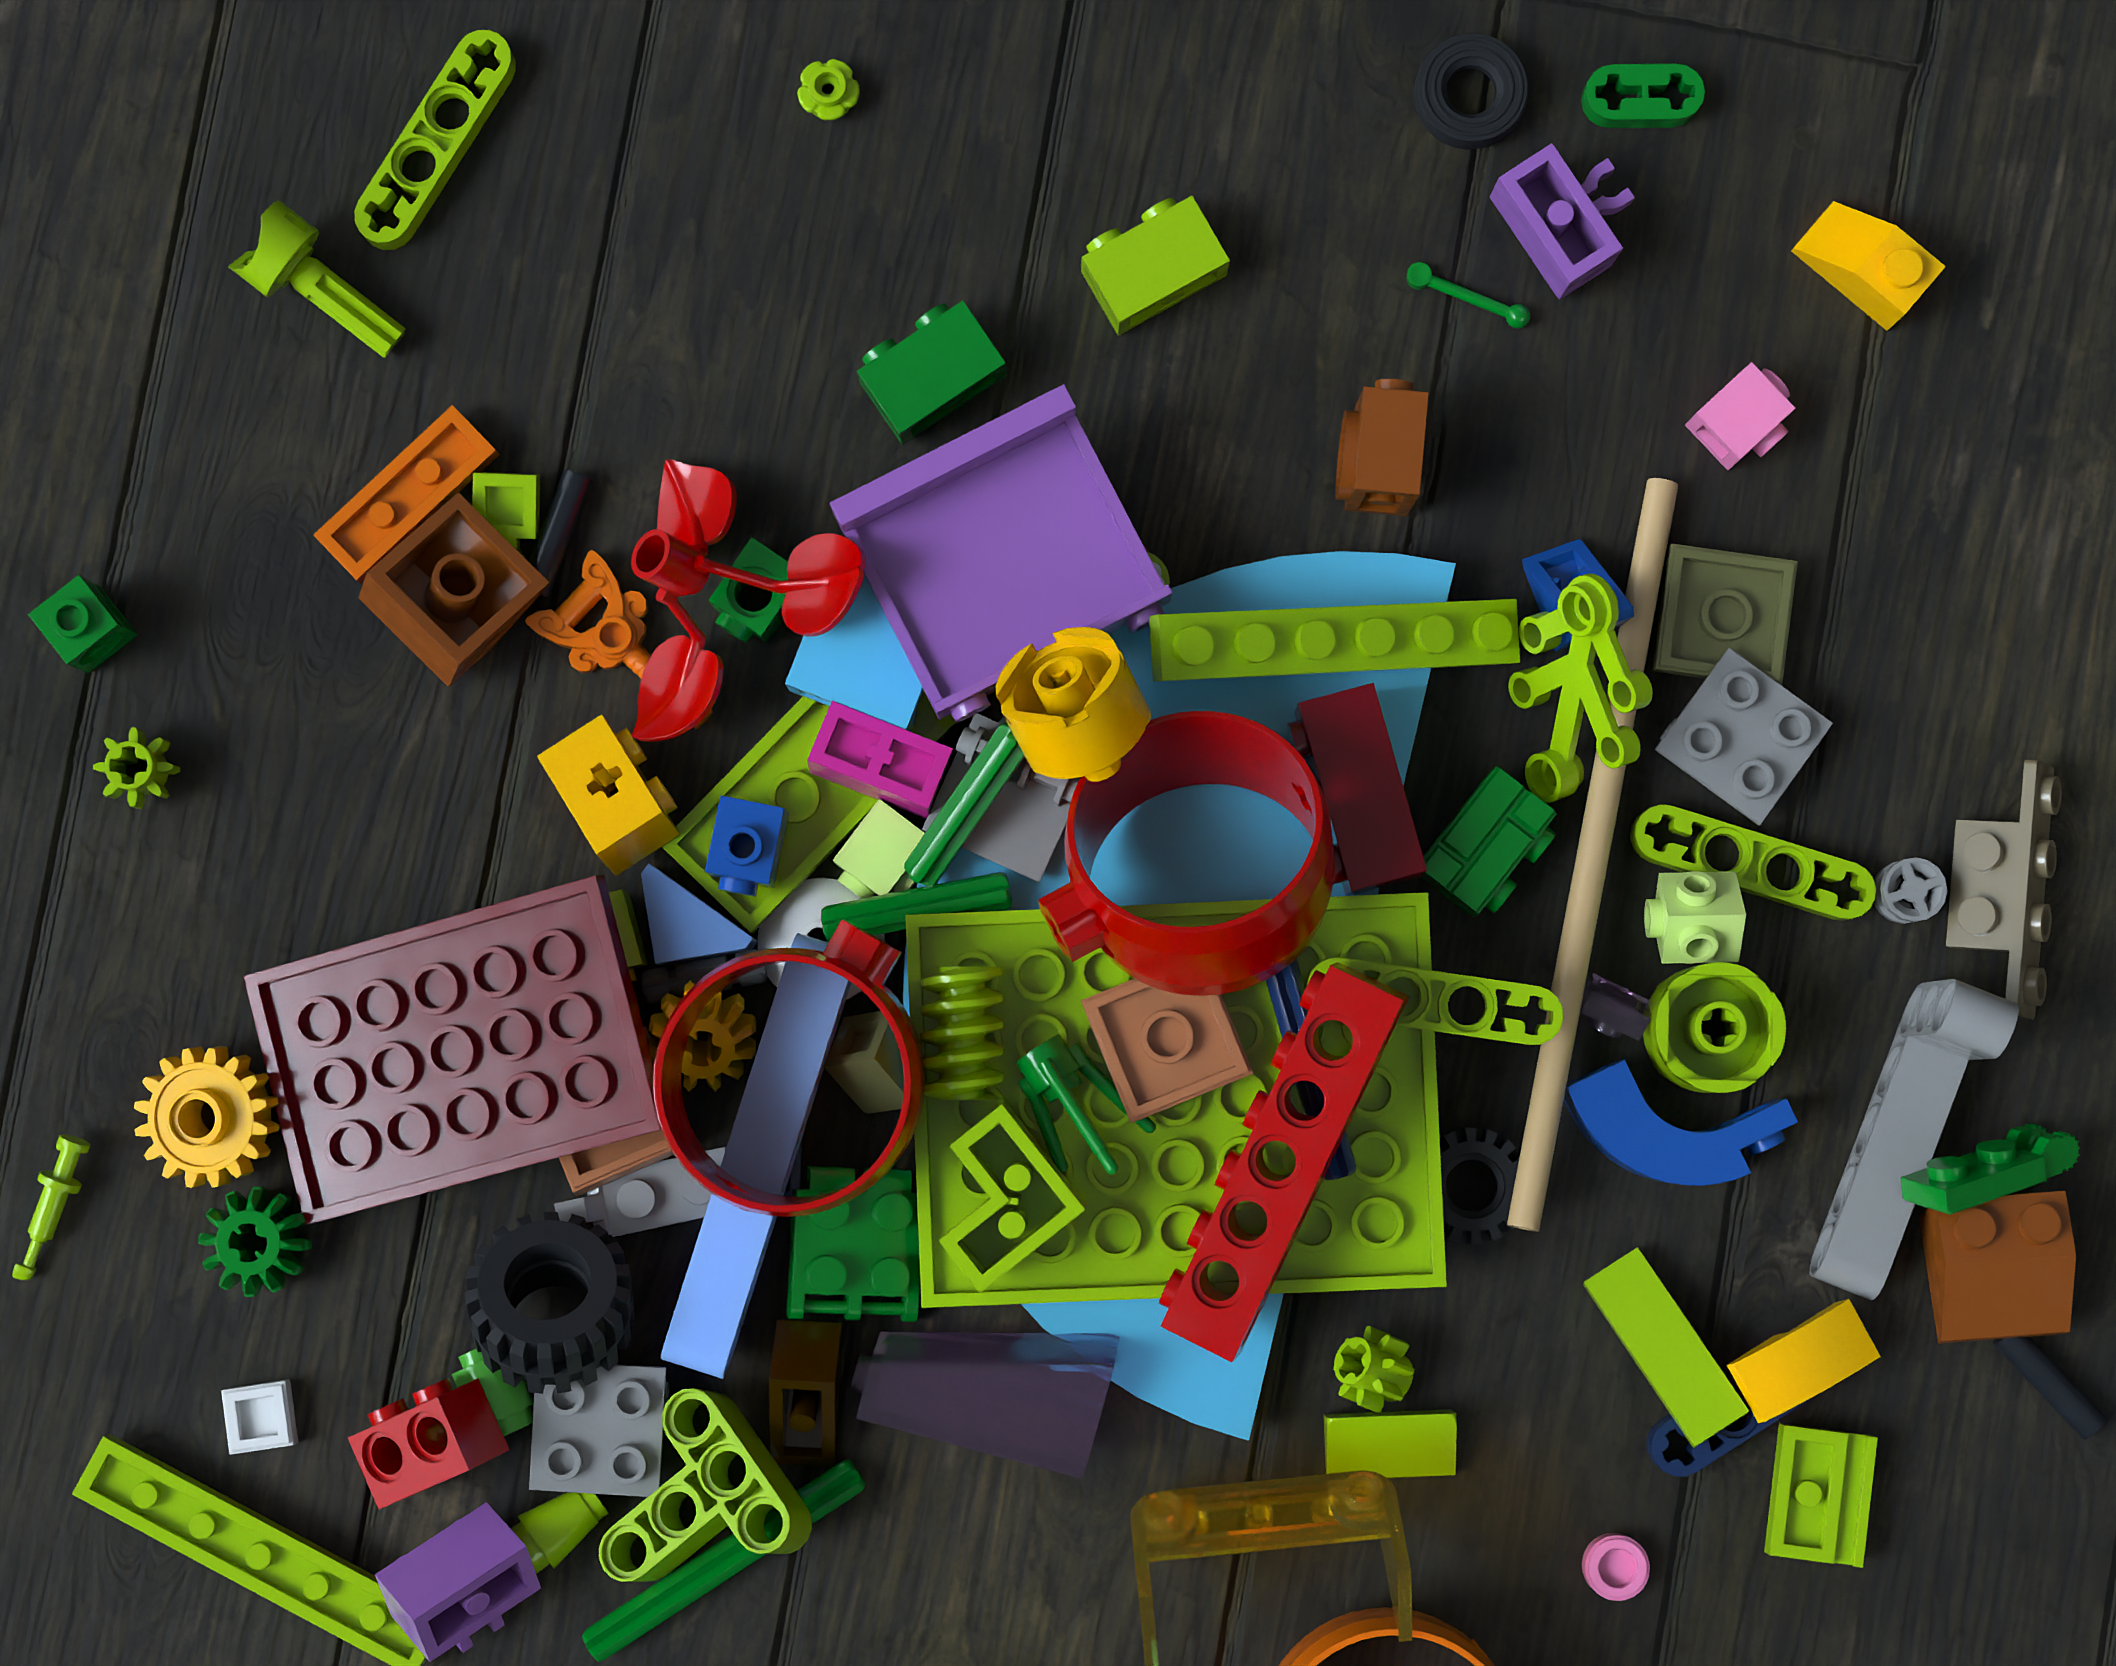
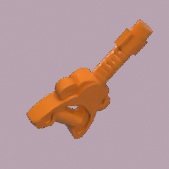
[525,550,713,729]

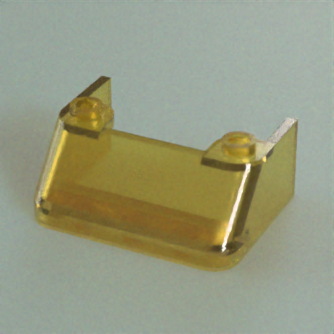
[1130,1470,1412,1666]

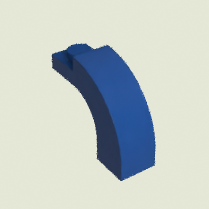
[1563,1060,1798,1186]

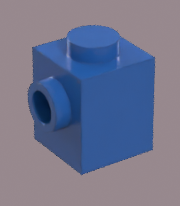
[705,795,789,897]

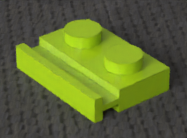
[1764,1423,1878,1568]

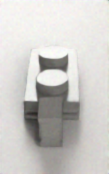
[554,1147,726,1237]

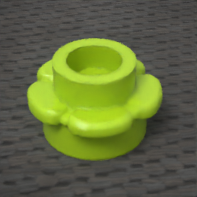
[797,59,859,121]

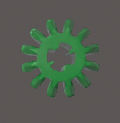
[198,1186,312,1297]

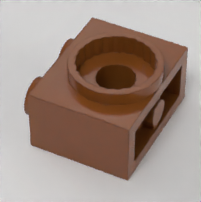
[1335,379,1429,516]

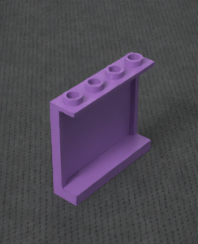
[829,384,1172,722]

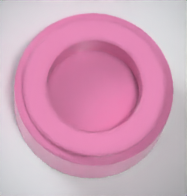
[1582,1533,1650,1601]

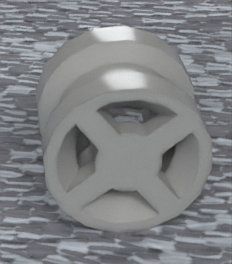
[1873,857,1947,924]

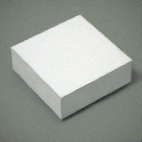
[221,1379,298,1455]

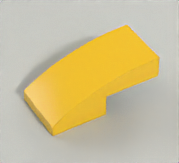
[1727,1299,1881,1423]

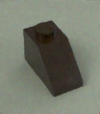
[769,1319,842,1467]

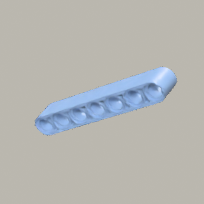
[661,933,851,1379]

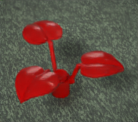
[631,459,866,742]

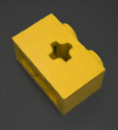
[537,714,680,876]

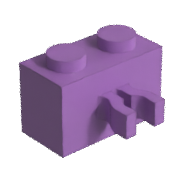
[1490,143,1635,300]
[375,1502,541,1662]

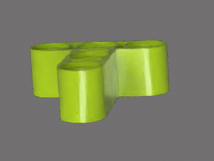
[599,1388,812,1582]

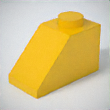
[1791,201,1946,331]

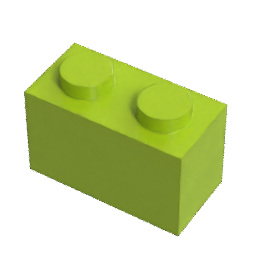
[1081,196,1230,336]

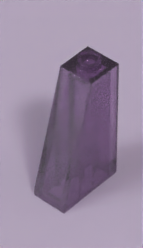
[851,1332,1120,1479]

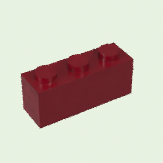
[1287,682,1427,896]

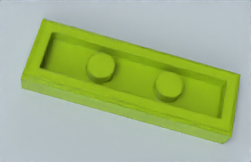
[1583,1247,1749,1448]

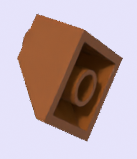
[358,492,549,687]
[1919,1191,2076,1344]

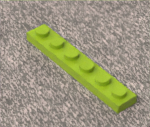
[1149,599,1520,682]
[72,1434,427,1666]

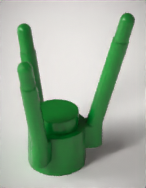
[1015,1034,1156,1175]

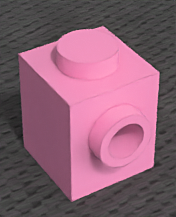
[1685,362,1795,470]

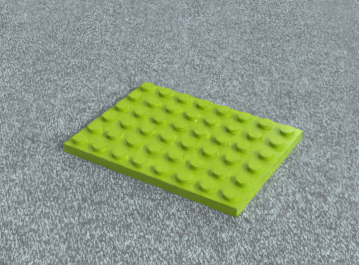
[906,892,1447,1308]

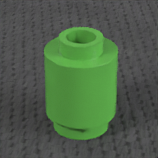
[451,1349,534,1436]

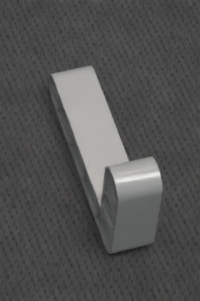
[1809,979,2019,1301]

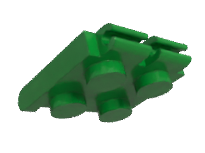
[787,1166,920,1322]

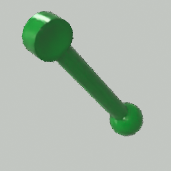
[1406,262,1530,329]

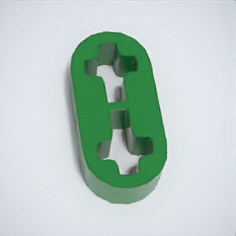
[1581,64,1705,128]

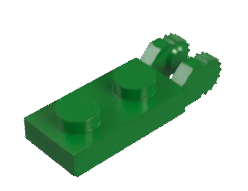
[1901,1123,2080,1215]

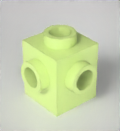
[1644,871,1746,964]

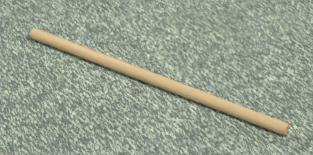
[1507,478,1678,1232]

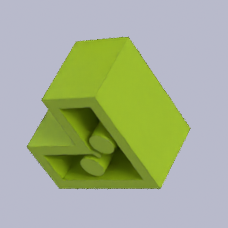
[938,1102,1087,1293]

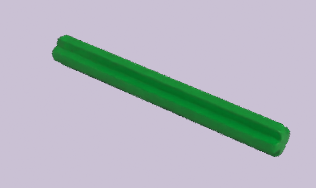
[582,1459,865,1662]

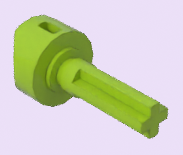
[228,200,406,358]

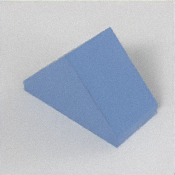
[641,863,758,966]

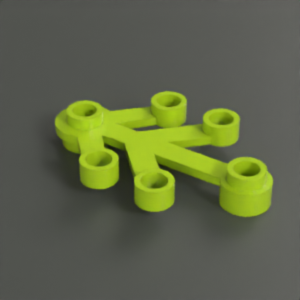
[1508,573,1653,803]

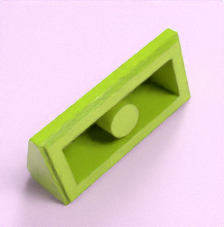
[1323,1409,1457,1480]

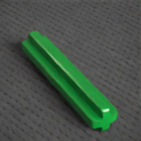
[904,722,1025,886]
[821,872,1012,942]

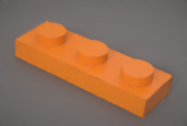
[313,405,500,584]

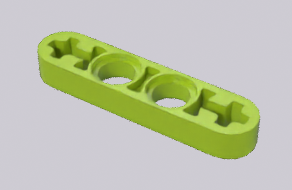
[354,30,516,250]
[1630,805,1876,921]
[1306,957,1563,1045]

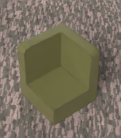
[824,1011,904,1114]

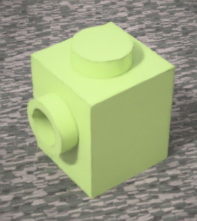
[833,799,924,899]

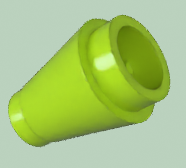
[511,1492,609,1573]

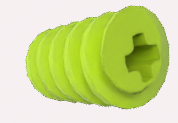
[920,967,1004,1100]

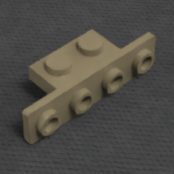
[1946,760,2062,1020]

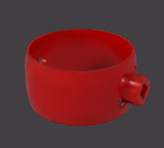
[1038,711,1335,996]
[653,919,926,1217]

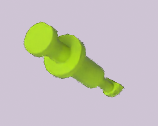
[12,1134,91,1280]

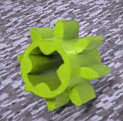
[93,727,180,809]
[1333,1326,1415,1413]

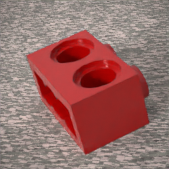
[348,1378,509,1509]

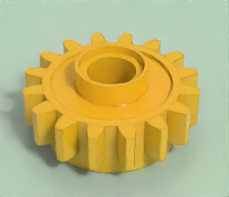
[134,1046,279,1188]

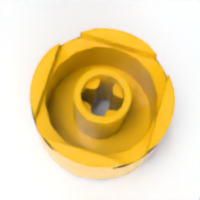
[996,627,1151,782]

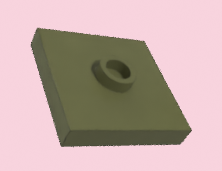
[1652,544,1798,686]

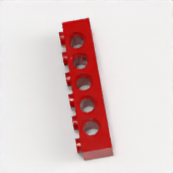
[1159,962,1410,1362]

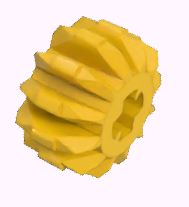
[648,981,756,1092]

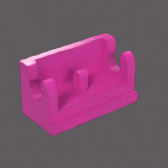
[807,701,953,819]

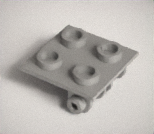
[1655,648,1833,825]
[922,713,1081,883]
[529,1364,670,1497]

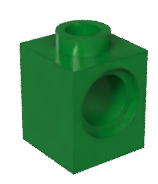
[708,537,788,644]
[28,575,138,674]

